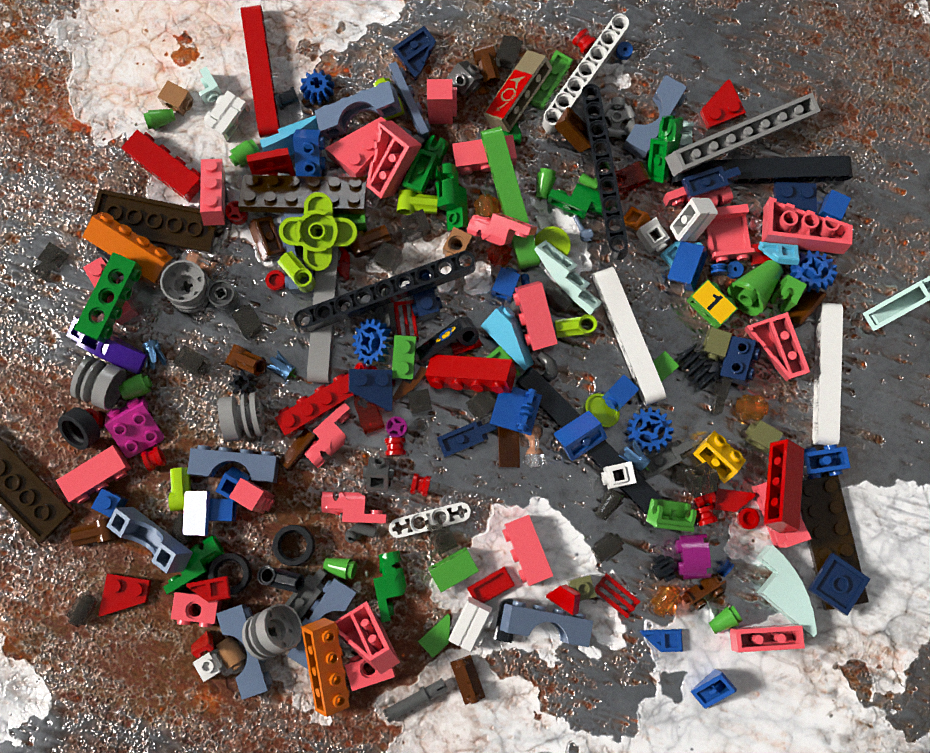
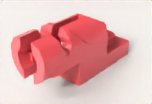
[663,186,733,207]
[467,213,537,246]
[304,402,352,468]
[321,492,387,524]

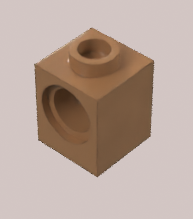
[158,80,194,116]
[443,227,472,257]

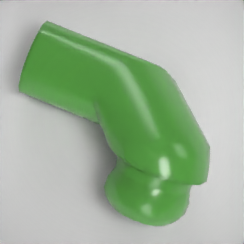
[578,173,598,190]

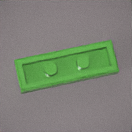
[530,50,573,111]

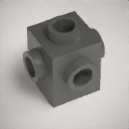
[447,60,484,95]
[363,457,394,492]

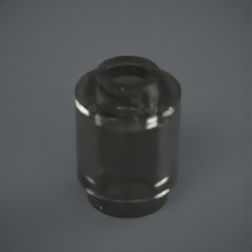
[544,285,573,315]
[171,513,194,546]
[591,532,624,563]
[66,592,98,627]

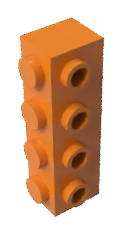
[82,212,173,283]
[301,618,350,717]

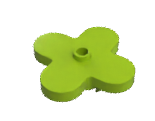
[279,192,358,271]

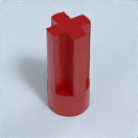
[450,338,482,356]

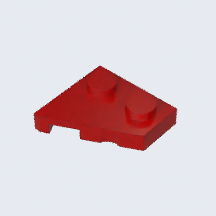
[700,79,746,130]
[246,148,296,176]
[98,573,152,616]

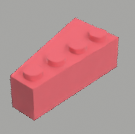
[762,197,853,254]

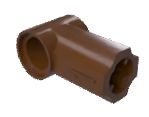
[472,43,501,86]
[350,224,391,258]
[224,344,267,376]
[70,518,117,547]

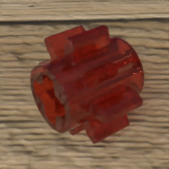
[486,243,513,268]

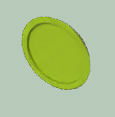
[534,226,571,256]
[585,393,620,427]

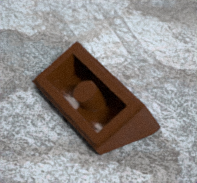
[555,107,595,152]
[249,216,286,262]
[788,289,827,329]
[498,426,520,468]
[279,429,317,471]

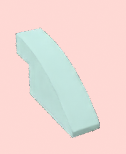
[862,276,930,331]
[756,545,817,637]

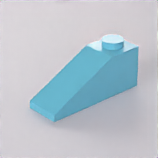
[481,305,534,371]

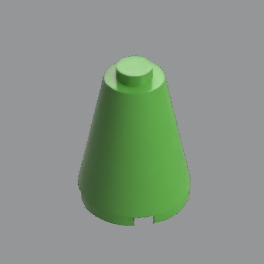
[727,260,783,316]

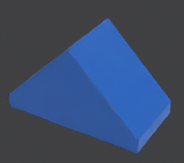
[690,669,737,709]

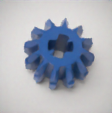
[300,69,335,105]

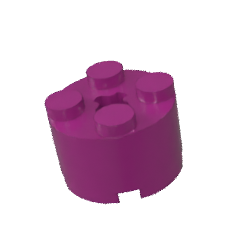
[675,534,711,580]

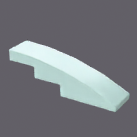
[534,240,603,315]

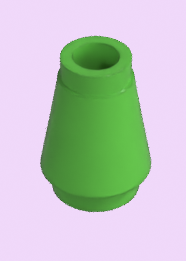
[143,108,176,130]
[536,168,557,200]
[323,558,357,580]
[708,605,743,634]

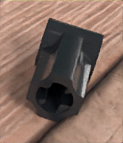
[257,565,305,593]
[493,598,515,643]

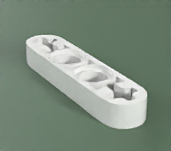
[389,502,471,538]

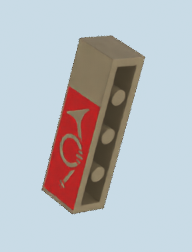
[483,50,553,132]

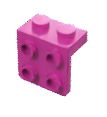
[105,396,164,458]

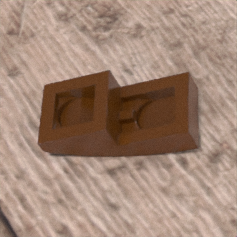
[392,366,427,403]

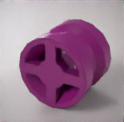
[386,416,408,438]

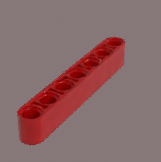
[241,4,280,138]

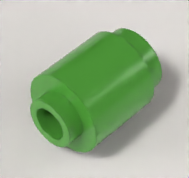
[229,139,260,168]
[118,373,153,401]

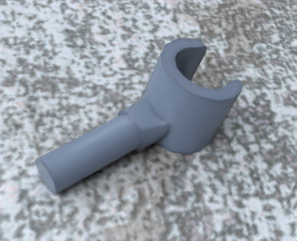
[573,215,593,242]

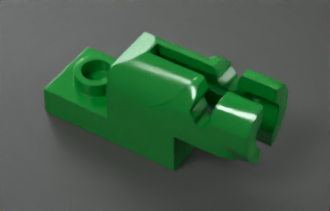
[647,115,684,183]
[403,135,450,194]
[435,163,468,232]
[547,184,612,219]
[163,535,224,595]
[373,551,407,622]

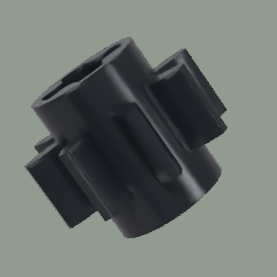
[229,370,257,395]
[651,555,678,582]

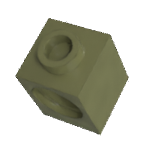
[701,327,732,362]
[745,420,783,453]
[567,575,597,601]

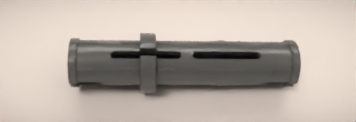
[383,678,448,723]

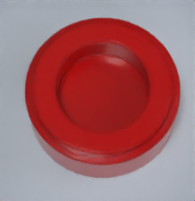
[265,270,286,292]
[737,508,760,530]

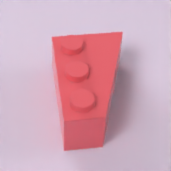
[325,117,386,177]
[366,120,422,198]
[744,312,810,382]
[752,482,812,548]
[334,601,400,674]

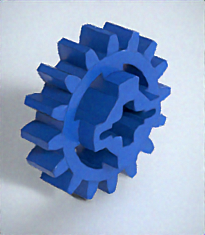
[789,250,837,293]
[352,319,393,365]
[627,407,674,454]

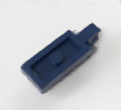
[682,166,741,200]
[437,421,496,458]

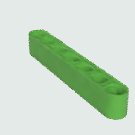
[480,126,540,270]

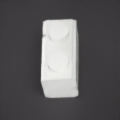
[204,91,250,142]
[670,197,718,242]
[449,597,494,652]

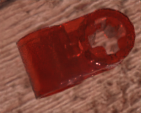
[610,161,651,194]
[354,396,385,435]

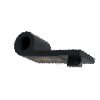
[416,316,479,363]

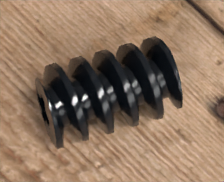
[677,343,719,391]

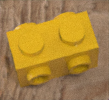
[693,431,746,484]

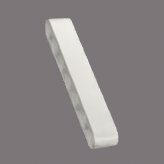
[542,14,629,133]
[592,267,666,406]
[812,302,843,446]

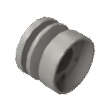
[160,260,210,313]
[70,356,127,411]
[218,392,265,442]
[242,604,302,660]

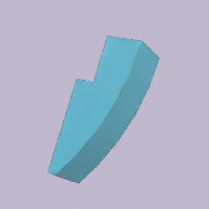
[260,115,322,156]

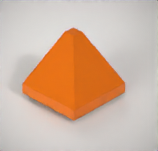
[624,206,651,231]

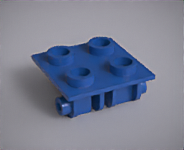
[489,387,542,436]

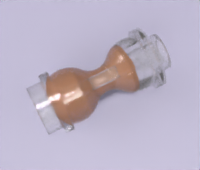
[181,248,228,282]
[524,419,546,468]

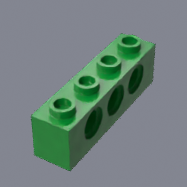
[74,252,142,343]

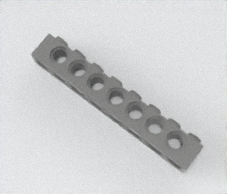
[665,92,821,177]

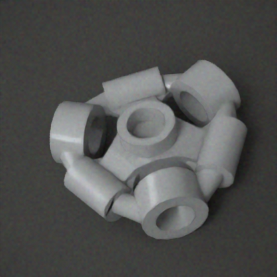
[600,97,636,138]

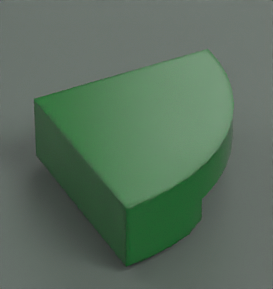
[503,123,522,145]

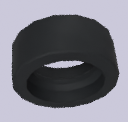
[58,407,101,450]
[272,525,315,566]
[208,553,252,595]

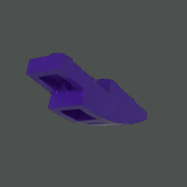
[66,317,148,374]

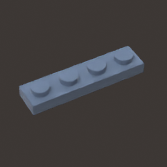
[389,61,431,141]

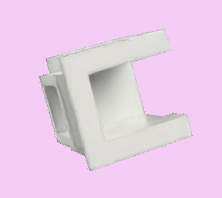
[636,217,670,253]
[601,461,637,489]
[193,648,226,682]

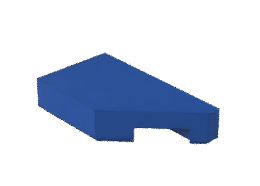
[640,629,683,652]

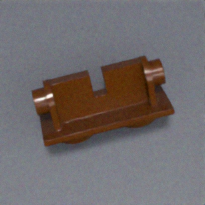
[682,573,726,612]
[450,655,486,705]

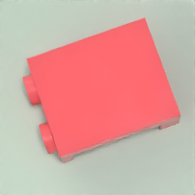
[705,204,755,264]

